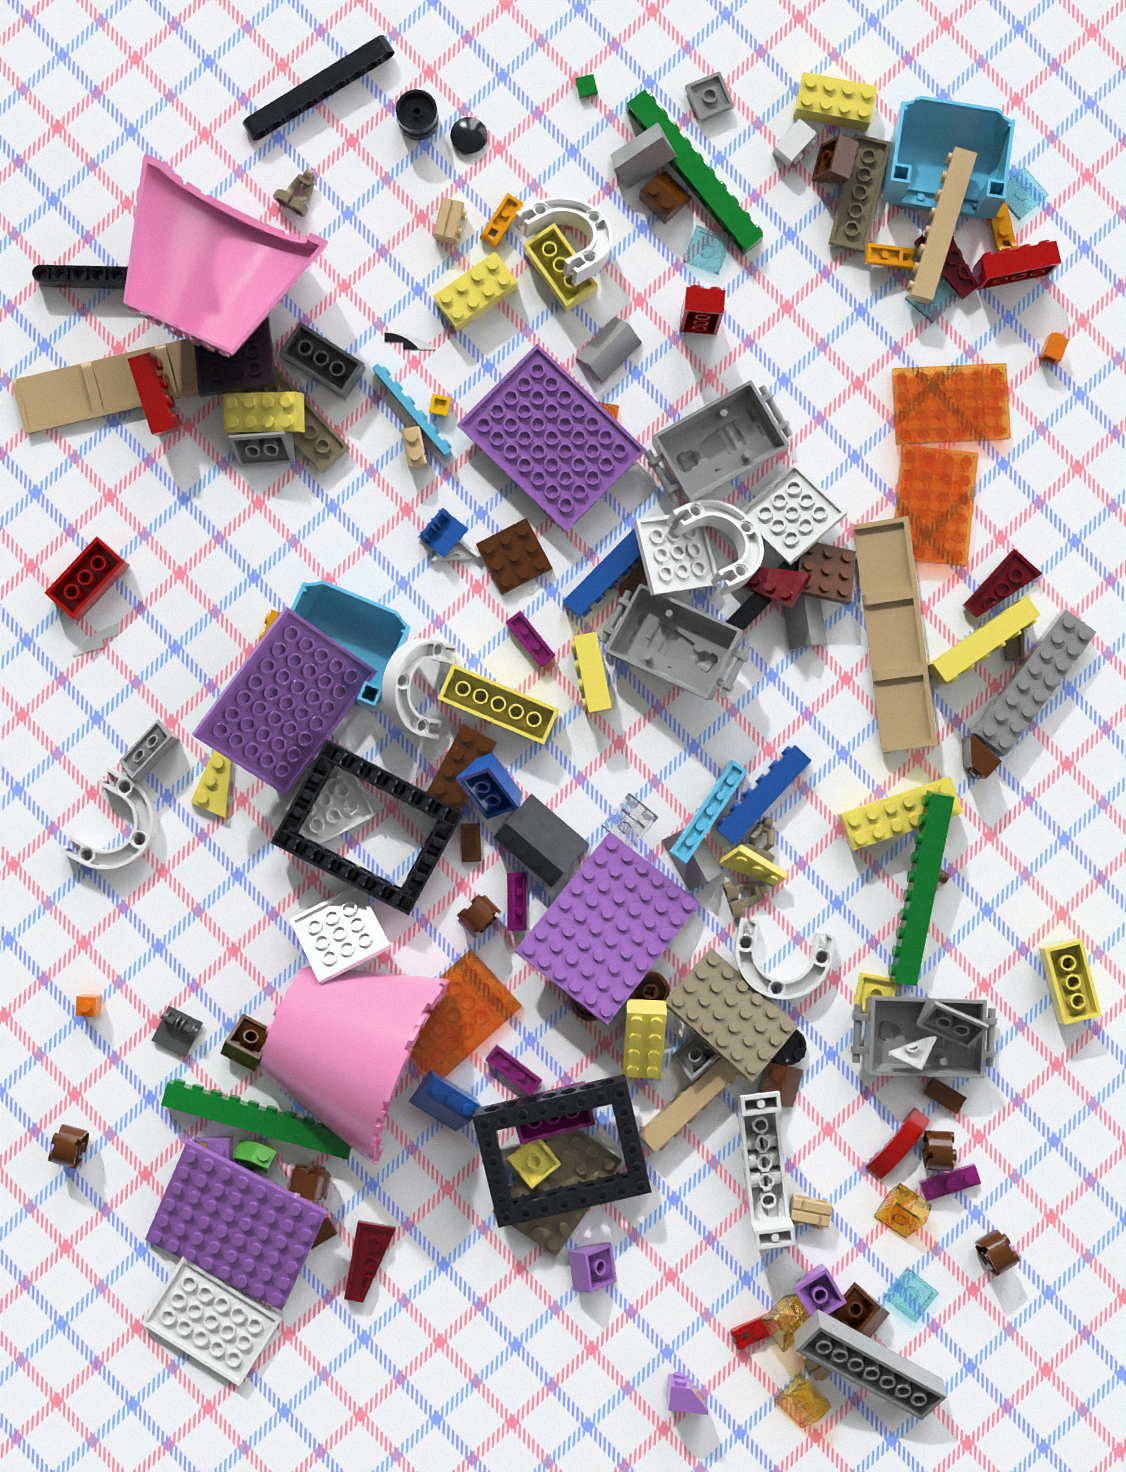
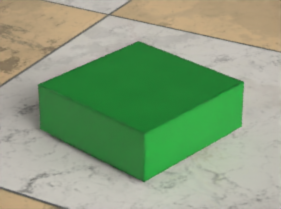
[575,74,598,99]

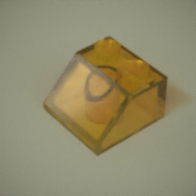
[874,1183,932,1239]
[761,1294,809,1352]
[774,1372,832,1428]

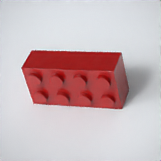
[972,240,1062,290]
[679,285,726,335]
[128,352,182,437]
[44,536,130,621]

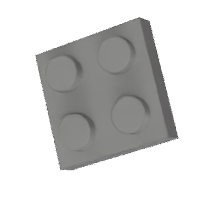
[685,71,734,122]

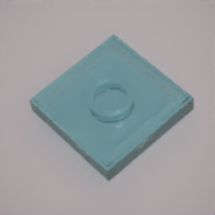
[1003,166,1049,221]
[683,225,732,275]
[904,278,959,324]
[884,1266,939,1323]

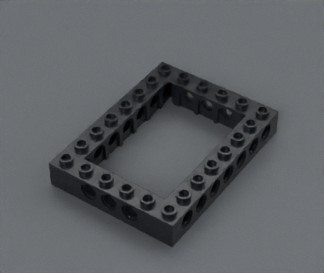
[270,739,464,916]
[472,1074,652,1228]

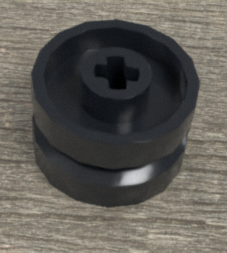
[395,89,439,141]

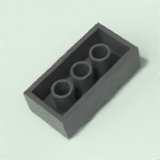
[279,322,366,400]

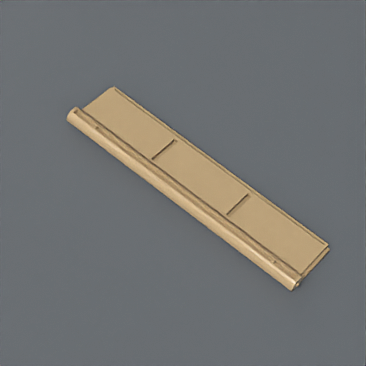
[12,339,198,434]
[853,516,938,753]

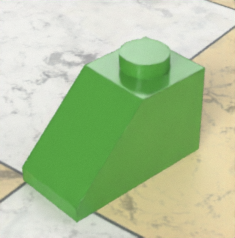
[232,1140,277,1174]

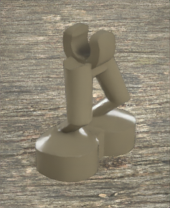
[273,168,315,217]
[739,817,776,863]
[722,881,771,919]

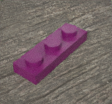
[505,611,556,667]
[507,872,527,931]
[485,1044,542,1095]
[919,1163,982,1201]

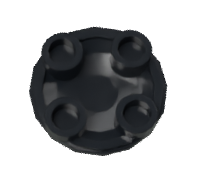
[450,117,488,155]
[773,1029,807,1065]

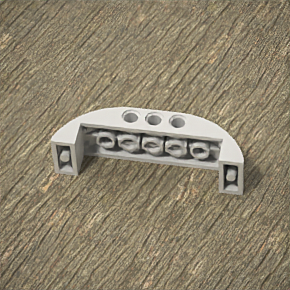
[738,1091,796,1250]

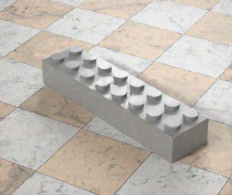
[970,609,1097,756]
[794,1309,947,1420]

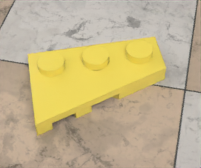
[190,750,232,818]
[718,844,788,886]

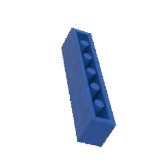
[563,529,642,619]
[715,745,812,845]

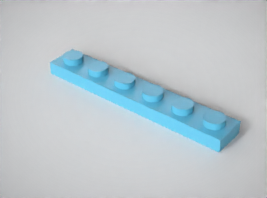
[372,363,452,459]
[669,760,748,864]

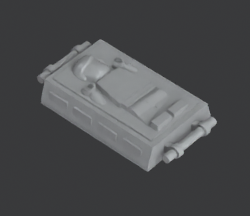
[644,380,793,503]
[600,583,752,700]
[851,996,998,1078]

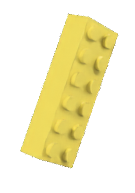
[928,596,1041,685]
[437,664,559,745]
[838,776,963,850]

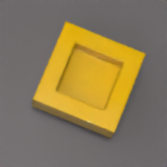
[428,393,452,418]

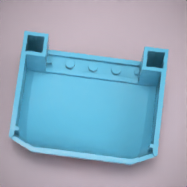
[882,96,1015,220]
[291,581,410,713]

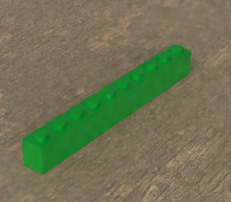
[626,89,764,255]
[888,790,955,986]
[161,1078,352,1160]

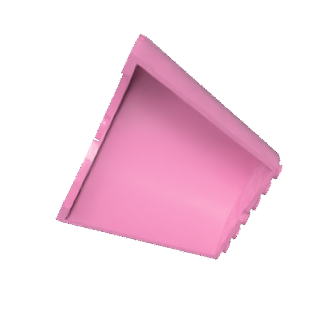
[123,153,329,358]
[260,966,450,1165]

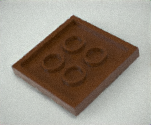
[476,518,553,595]
[796,542,856,605]

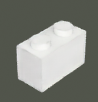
[772,119,817,168]

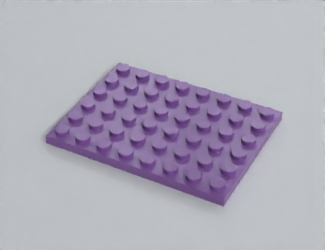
[457,344,647,532]
[192,606,378,796]
[514,831,700,1026]
[145,1140,328,1311]

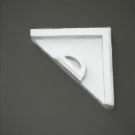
[431,539,481,562]
[888,1035,937,1071]

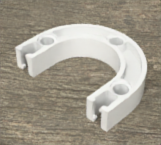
[515,197,613,286]
[666,499,764,596]
[382,638,458,740]
[60,767,158,870]
[734,917,836,999]

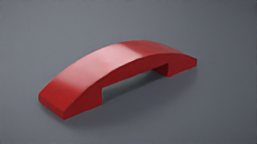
[866,1107,930,1179]

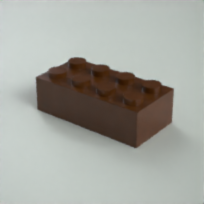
[427,724,497,810]

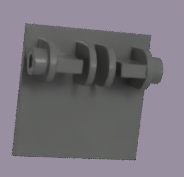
[151,1006,203,1058]

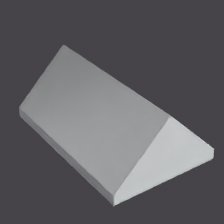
[610,122,677,188]
[575,316,642,383]
[229,431,295,467]
[782,594,828,650]
[119,719,180,781]
[662,827,723,891]
[916,997,989,1048]
[671,1034,720,1082]

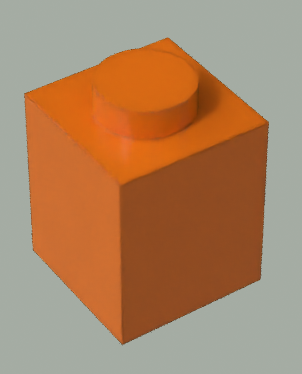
[1038,332,1069,365]
[75,994,102,1017]

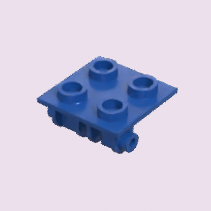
[418,508,469,558]

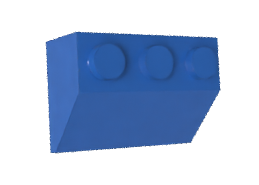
[456,753,522,820]
[408,1069,481,1132]

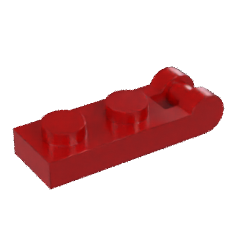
[730,1308,787,1350]

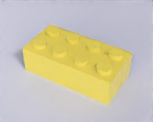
[793,72,878,132]
[523,223,598,313]
[433,252,518,332]
[223,392,305,434]
[570,632,612,714]
[1038,938,1102,1025]
[622,999,667,1079]

